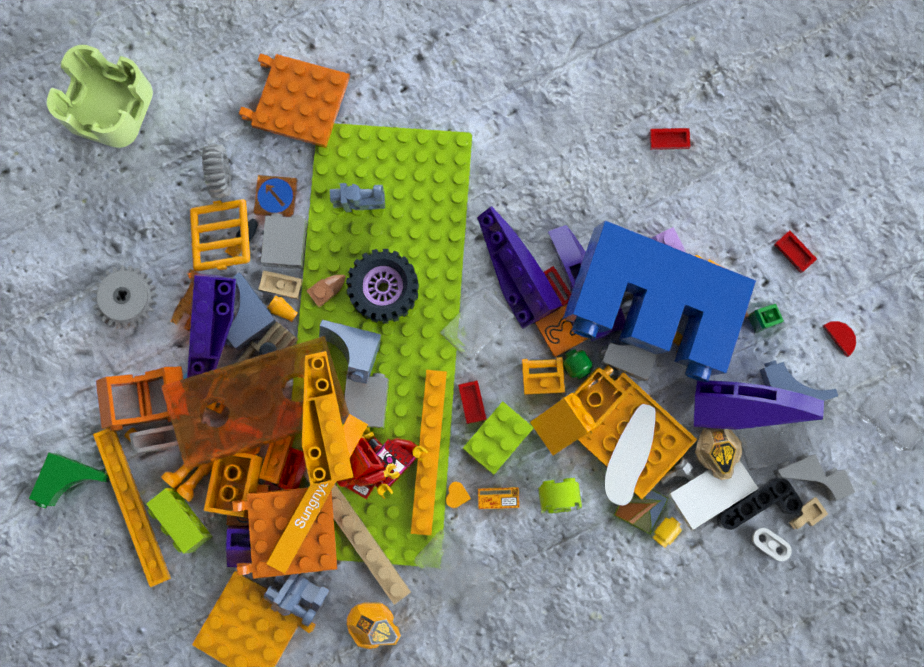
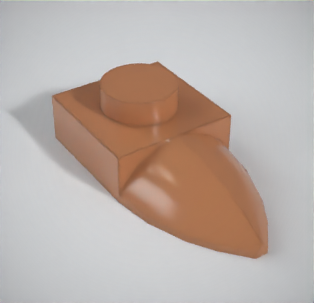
[307,275,346,308]

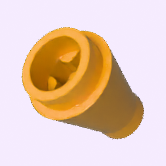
[267,296,298,322]

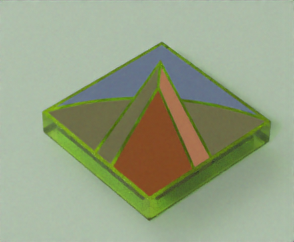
[613,489,669,535]

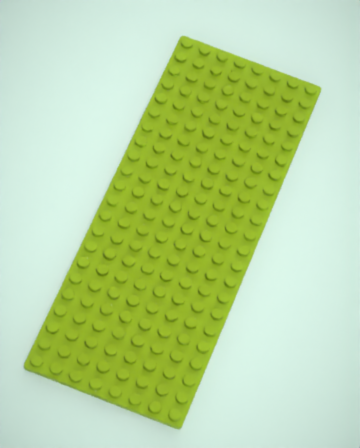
[283,123,472,568]

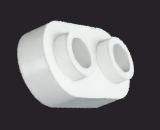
[752,528,792,561]

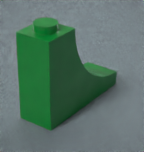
[29,452,109,509]

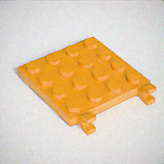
[192,571,316,667]

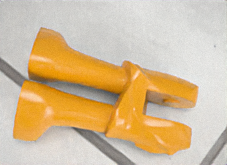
[161,440,216,502]

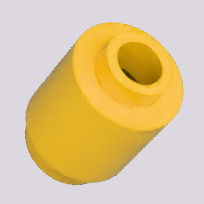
[652,517,682,548]

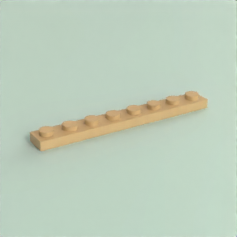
[303,466,411,605]

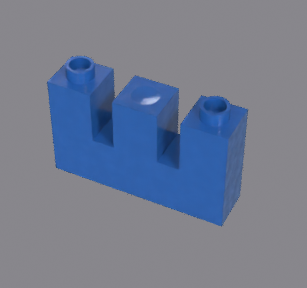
[563,220,756,382]

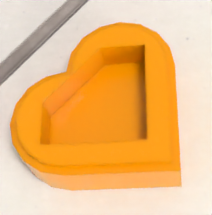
[446,482,471,508]

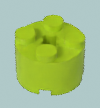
[538,478,582,514]

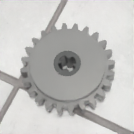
[92,265,158,329]

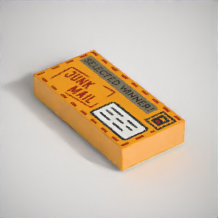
[478,487,520,509]

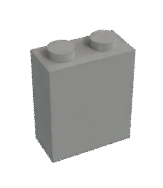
[261,213,308,269]
[342,373,389,428]

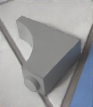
[599,343,658,382]

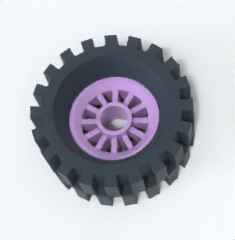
[346,249,419,324]

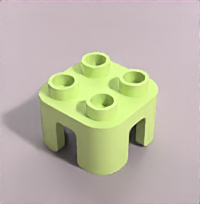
[47,45,153,148]

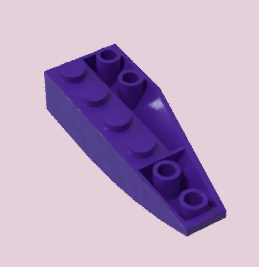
[477,206,563,329]
[548,225,626,342]
[186,274,236,398]
[694,380,824,430]

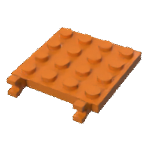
[239,53,350,148]
[232,488,337,579]

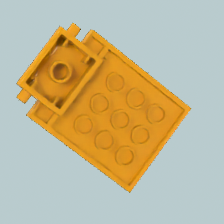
[574,365,697,500]

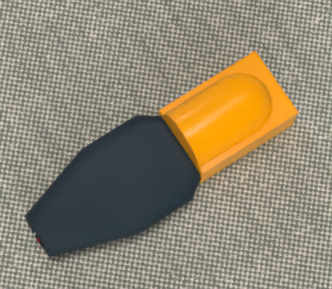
[225,218,259,257]

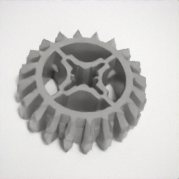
[202,144,232,198]

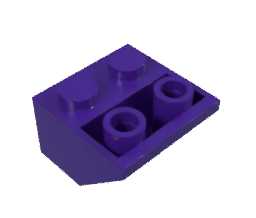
[226,525,252,568]

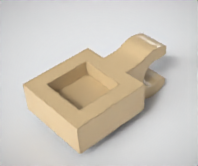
[789,497,828,530]

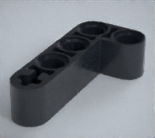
[717,478,803,530]

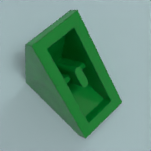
[748,304,784,334]

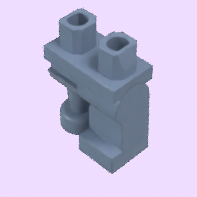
[330,183,385,212]
[264,574,329,627]

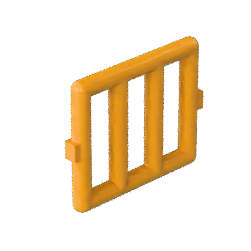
[190,199,250,271]

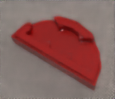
[822,321,857,357]

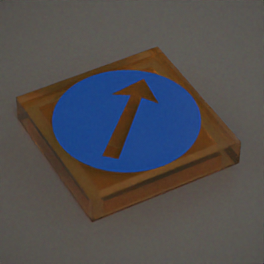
[254,175,298,217]

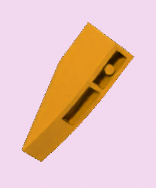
[302,351,353,487]

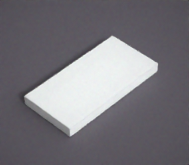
[668,460,758,530]

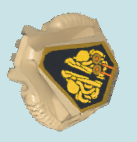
[695,428,743,480]

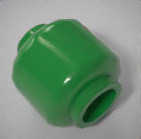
[563,349,593,380]

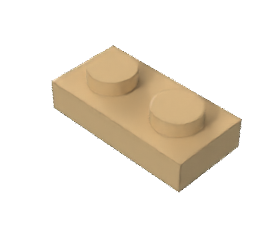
[258,270,303,299]

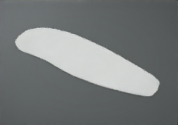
[605,404,656,506]

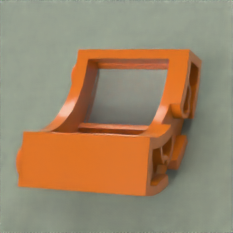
[96,366,188,431]

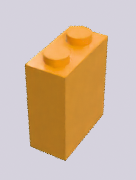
[530,392,596,456]

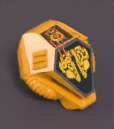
[346,602,401,649]

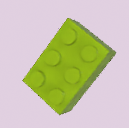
[463,401,534,476]
[146,488,213,554]

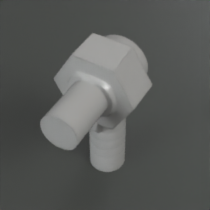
[660,458,696,485]

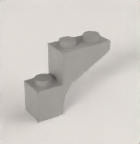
[129,418,213,454]
[773,452,855,501]

